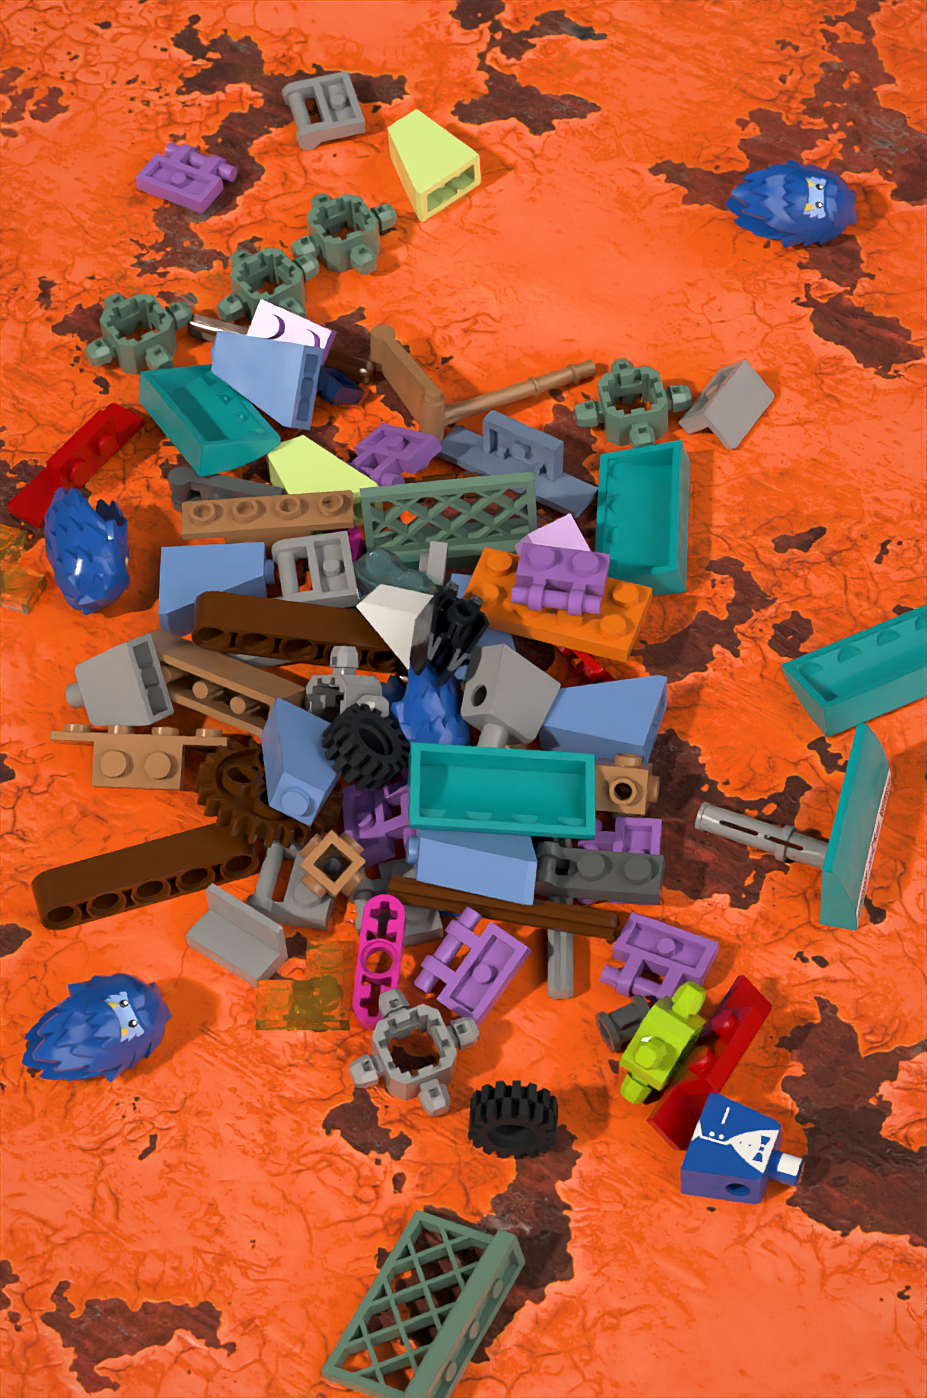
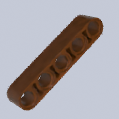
[191,591,404,673]
[31,823,260,930]

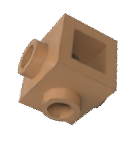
[595,753,660,819]
[299,830,366,899]

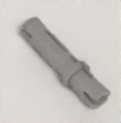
[695,802,829,871]

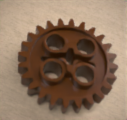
[194,739,344,849]

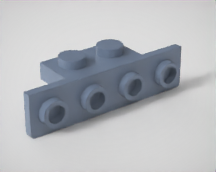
[436,410,598,518]

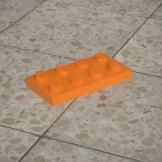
[462,547,653,663]

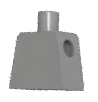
[65,633,175,726]
[460,644,561,748]

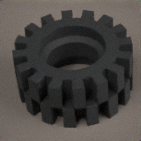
[321,703,409,792]
[468,1080,558,1159]

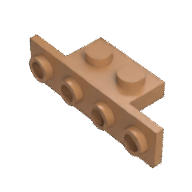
[182,490,354,560]
[50,724,232,791]

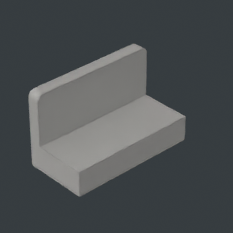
[678,359,774,450]
[185,883,288,990]

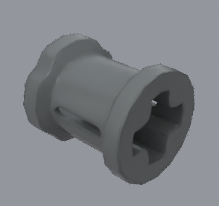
[595,994,650,1053]

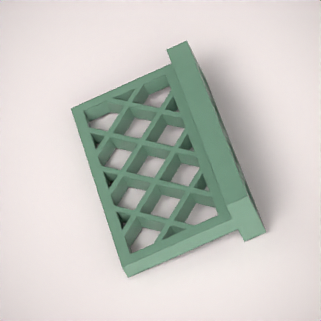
[360,471,537,577]
[321,1210,526,1398]

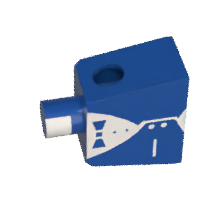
[681,1093,804,1204]

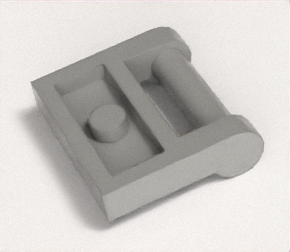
[282,71,366,150]
[271,531,359,608]
[246,840,341,930]

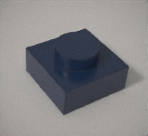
[317,366,365,406]

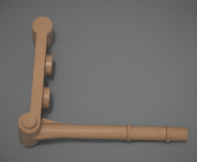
[370,324,596,442]

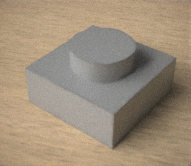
[418,541,448,592]

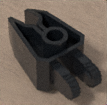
[409,581,490,688]

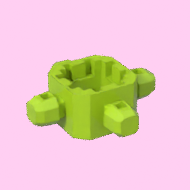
[619,980,707,1105]

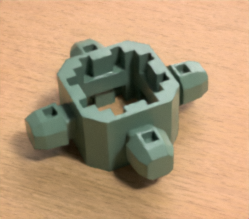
[290,193,397,275]
[217,248,320,322]
[84,293,192,375]
[574,358,692,448]

